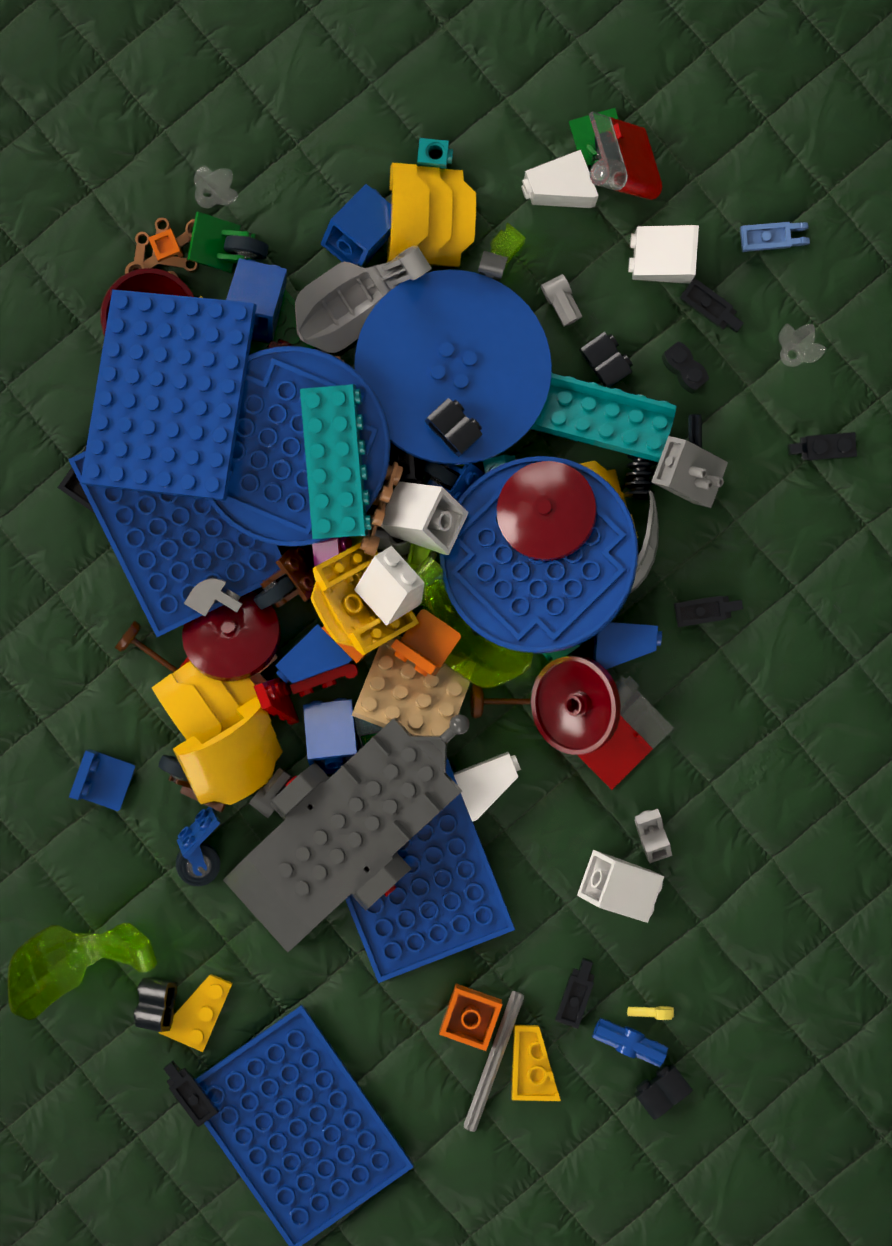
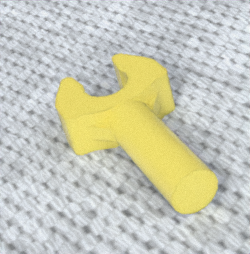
[627,1006,674,1020]

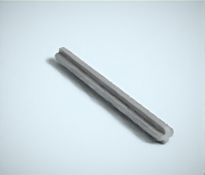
[464,991,524,1132]

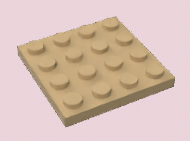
[352,636,477,736]

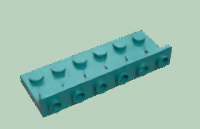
[530,372,677,462]
[300,384,372,539]

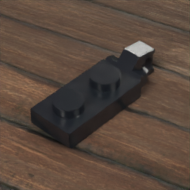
[679,278,744,333]
[788,432,857,461]
[673,595,743,627]
[555,958,594,1029]
[164,1060,219,1127]

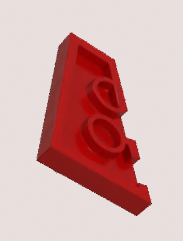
[253,678,299,725]

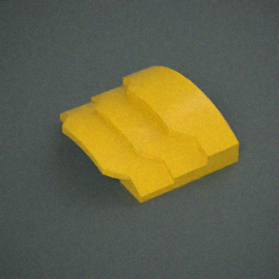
[387,163,476,268]
[311,542,419,655]
[152,661,257,744]
[173,696,283,805]

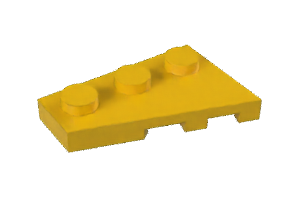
[158,974,233,1052]
[511,1025,561,1101]

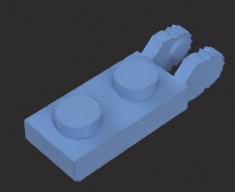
[740,222,810,252]

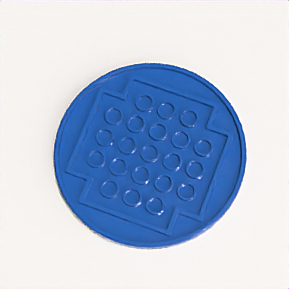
[354,270,552,465]
[208,346,391,546]
[440,456,638,654]

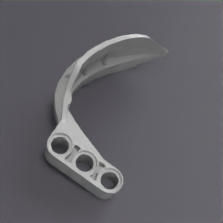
[295,246,432,353]
[630,491,659,593]

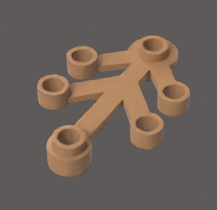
[125,217,199,278]
[360,461,403,556]

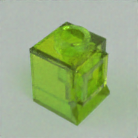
[490,222,526,265]

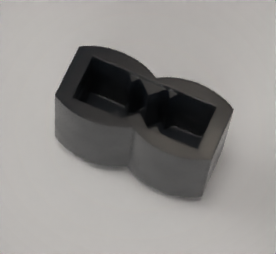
[579,332,633,388]
[662,341,709,394]
[425,398,483,457]
[134,977,177,1032]
[634,1064,693,1120]

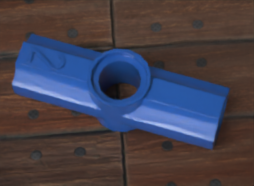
[592,1017,668,1067]

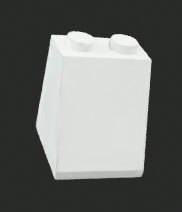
[521,150,599,208]
[628,225,699,284]
[381,481,469,555]
[354,546,425,626]
[454,752,521,822]
[577,850,664,923]

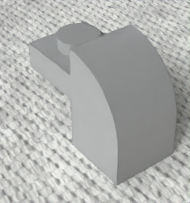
[184,578,243,616]
[634,809,672,863]

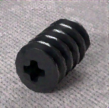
[624,454,658,500]

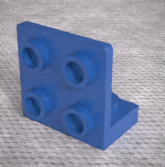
[69,749,136,811]

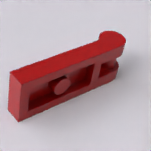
[290,664,358,697]

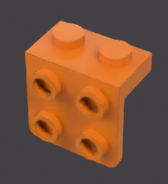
[391,609,461,676]

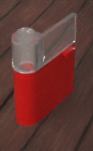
[589,112,662,200]
[577,676,674,790]

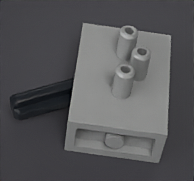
[652,414,728,508]

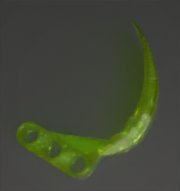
[414,557,533,688]
[8,923,158,1020]

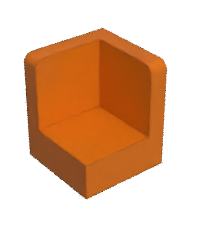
[148,228,184,262]

